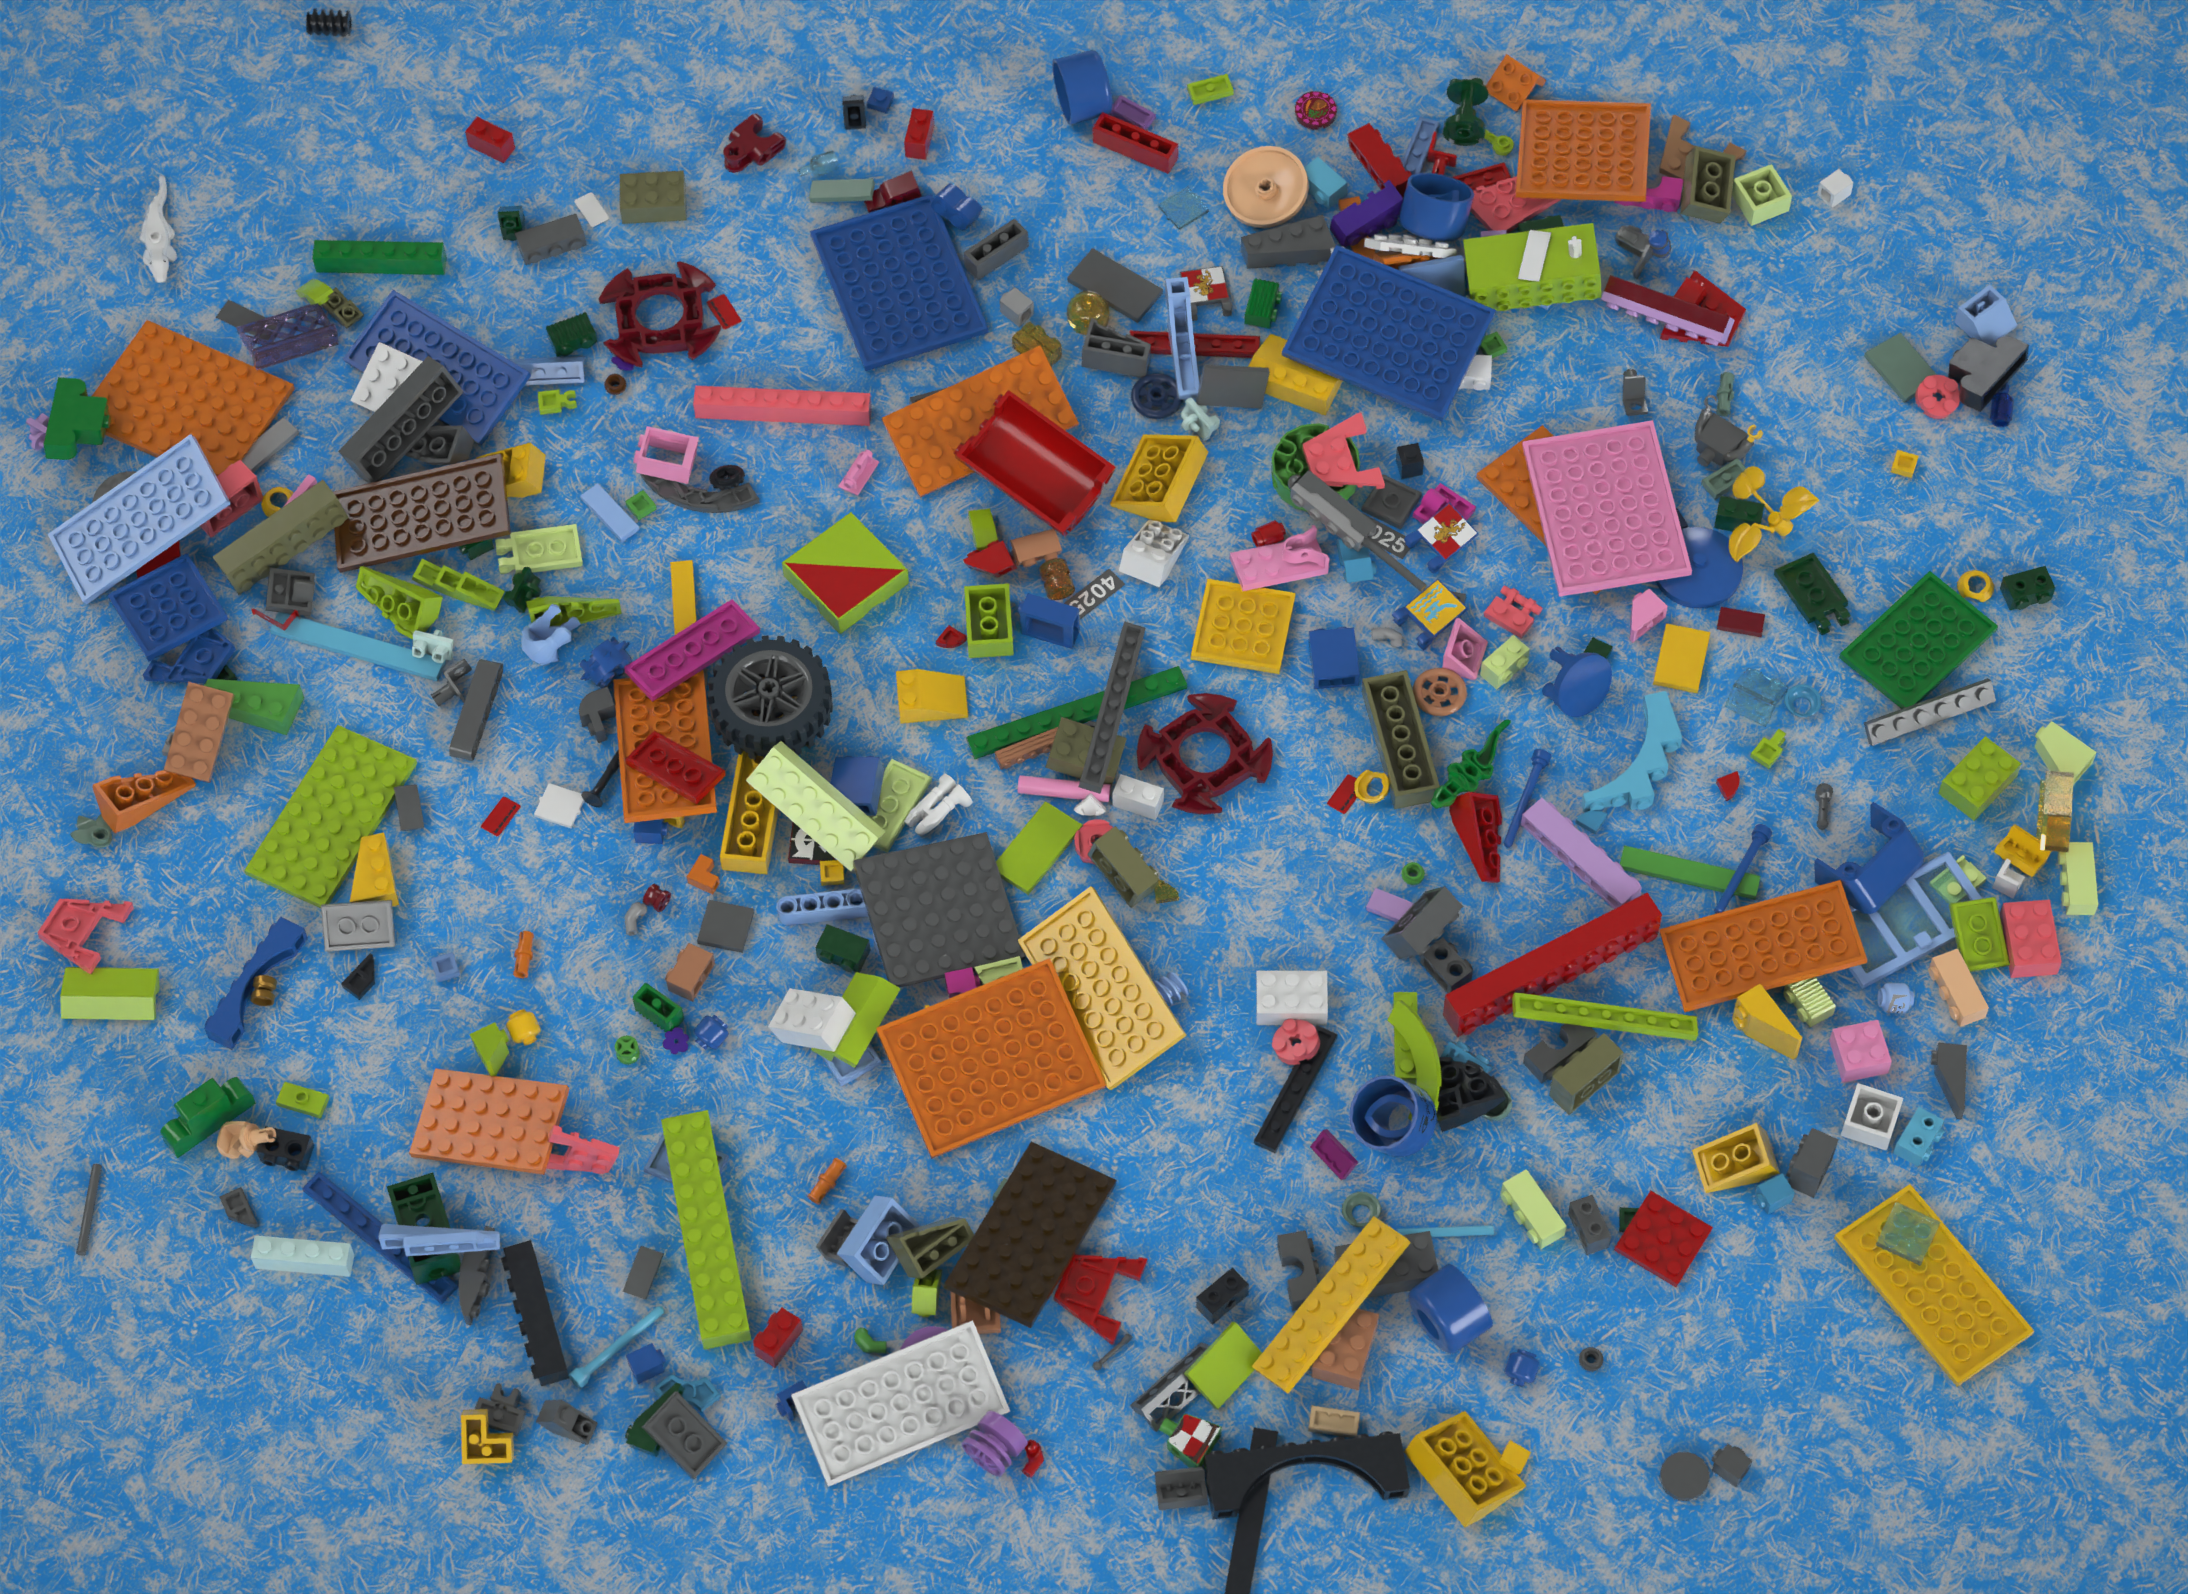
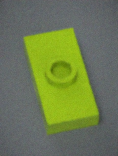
[1187,74,1234,106]
[276,1081,330,1119]

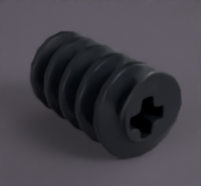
[306,8,352,37]

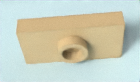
[1308,1406,1360,1438]

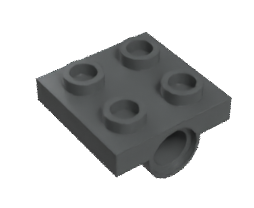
[265,568,315,616]

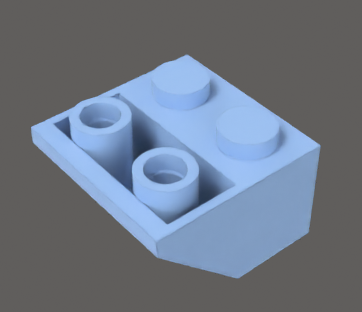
[1954,285,2017,346]

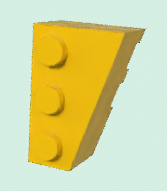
[349,832,399,906]

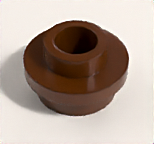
[604,374,626,395]

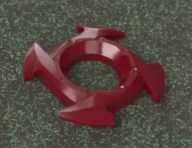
[599,261,721,368]
[1137,693,1273,815]

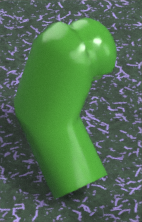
[854,1328,887,1353]

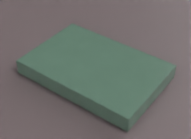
[1864,333,1937,403]

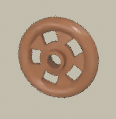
[1413,668,1467,716]

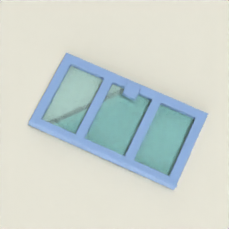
[1848,852,1982,989]

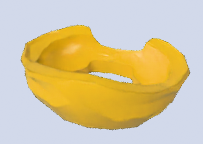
[261,487,294,517]
[1957,570,1994,602]
[1354,769,1390,804]

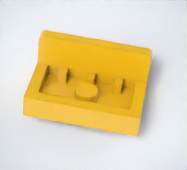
[1994,824,2053,877]

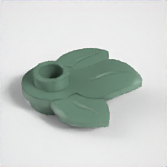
[70,814,112,848]

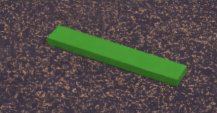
[1620,846,1761,900]

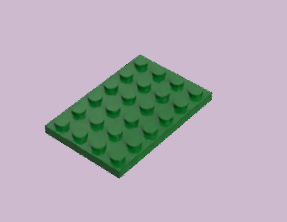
[1839,571,1998,709]

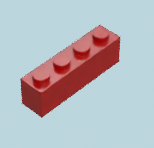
[1093,112,1178,174]
[1347,123,1412,197]

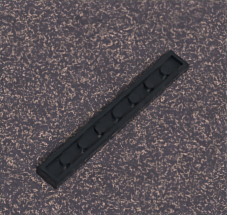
[1224,1427,1278,1594]

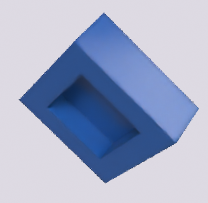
[867,87,894,113]

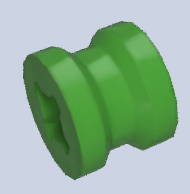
[615,1035,640,1065]

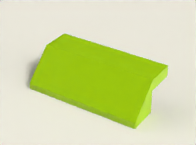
[60,967,160,1020]
[811,972,901,1068]

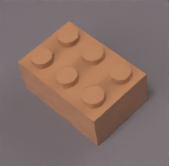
[1312,1308,1379,1391]

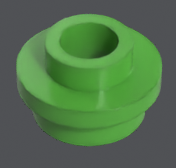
[1401,862,1425,885]

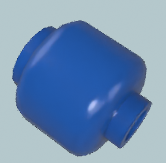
[694,1015,729,1050]
[1504,1349,1540,1387]

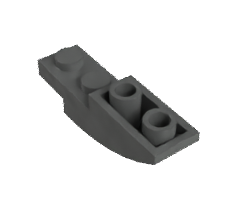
[459,1225,495,1326]

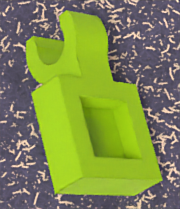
[1750,729,1786,769]

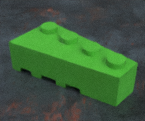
[204,679,304,735]

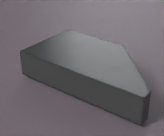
[219,1187,259,1228]

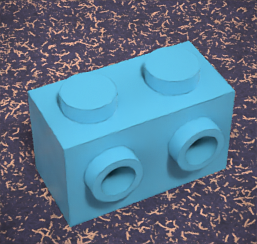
[1893,1107,1945,1167]

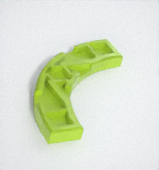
[1387,1000,1441,1121]

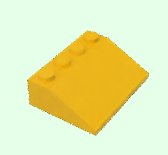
[1248,334,1343,416]
[1110,434,1209,522]
[1404,1411,1526,1528]

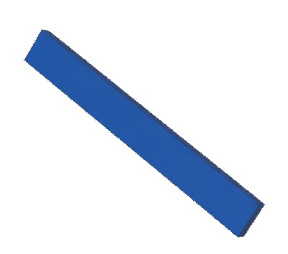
[302,1172,458,1304]

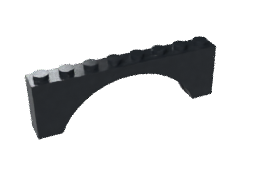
[1204,1431,1410,1520]

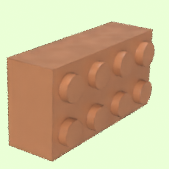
[164,681,235,783]

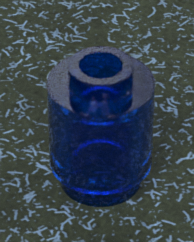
[1990,393,2014,427]

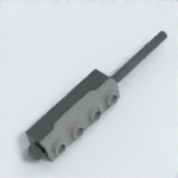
[1288,470,1426,591]

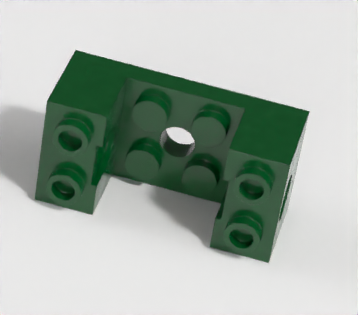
[387,1172,461,1285]

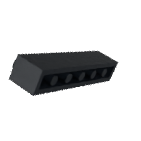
[501,1240,569,1387]

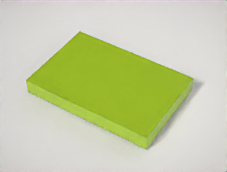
[1949,897,2010,972]
[1184,1322,1262,1409]

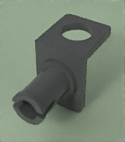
[1622,369,1648,416]
[431,659,472,707]

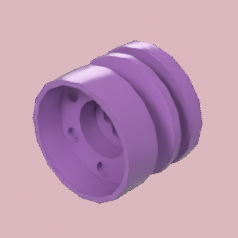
[961,1410,1028,1477]

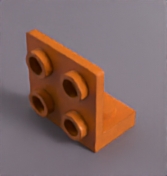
[1486,54,1547,112]

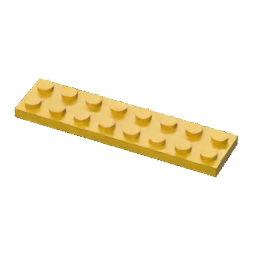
[1251,1216,1411,1394]

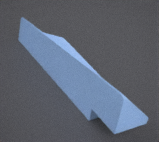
[379,1224,500,1256]

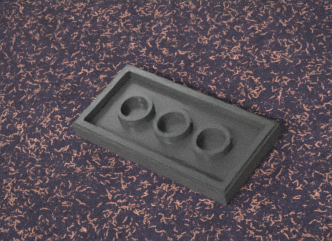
[1067,248,1163,323]

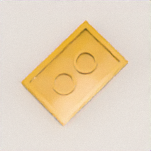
[1653,623,1711,694]

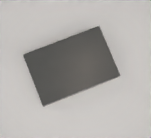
[1196,364,1269,409]
[642,1392,727,1479]

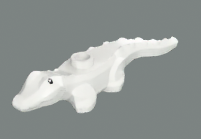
[140,176,177,283]

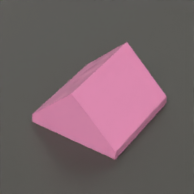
[1442,618,1488,680]

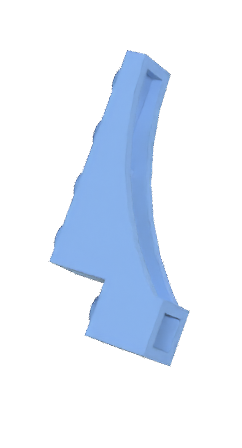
[1165,277,1200,400]

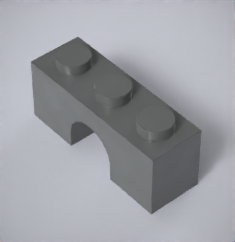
[1523,1024,1597,1084]
[1277,1230,1320,1311]

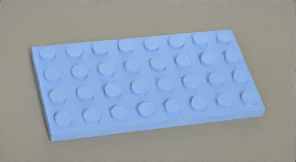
[48,434,231,604]

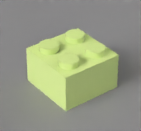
[1732,164,1792,226]

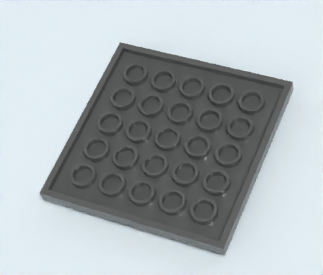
[853,832,1026,988]

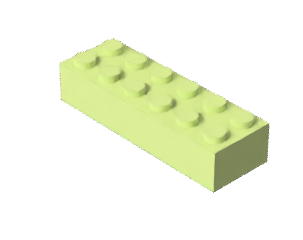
[746,741,886,871]

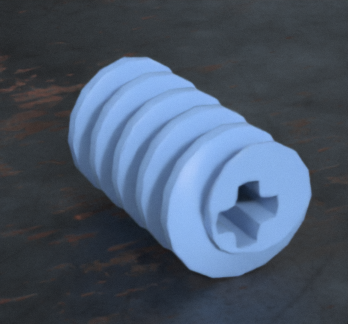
[1153,972,1188,1005]

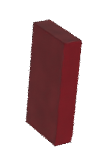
[1717,607,1765,637]

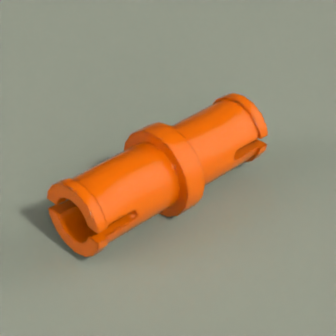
[513,931,534,979]
[807,1158,847,1205]

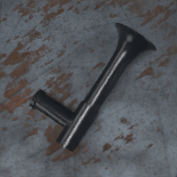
[581,749,620,808]

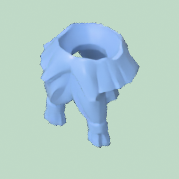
[521,604,581,665]

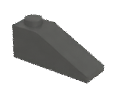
[1930,1042,1967,1120]

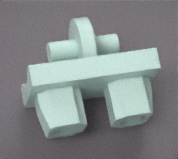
[1180,398,1220,441]
[412,629,454,664]

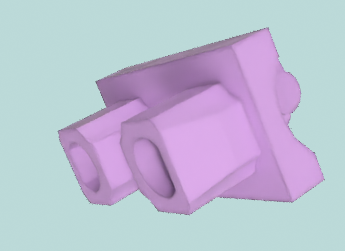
[26,413,49,451]

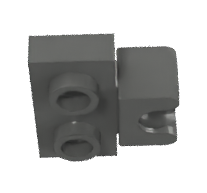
[475,1383,526,1436]

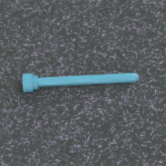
[568,1306,664,1389]

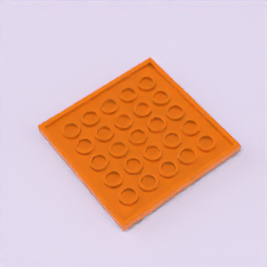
[1516,100,1651,202]

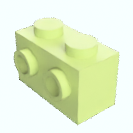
[1480,635,1530,690]

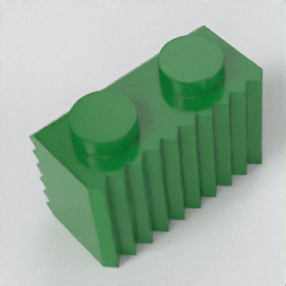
[1244,278,1283,329]
[633,983,684,1032]

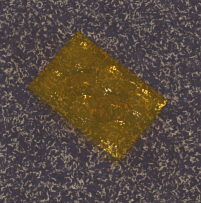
[2036,771,2074,852]

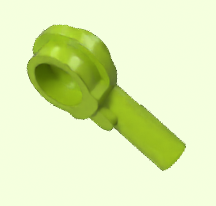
[1484,129,1514,156]

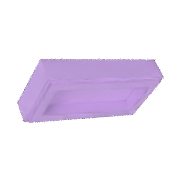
[1366,888,1414,922]

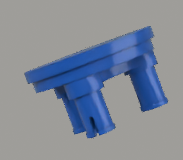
[1542,647,1612,717]

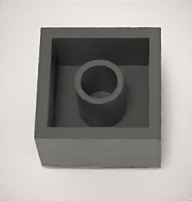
[1786,1128,1839,1198]

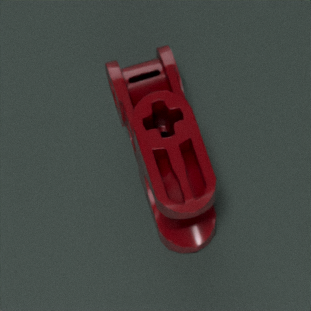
[723,113,786,173]

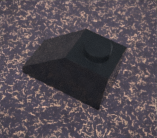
[842,95,866,130]

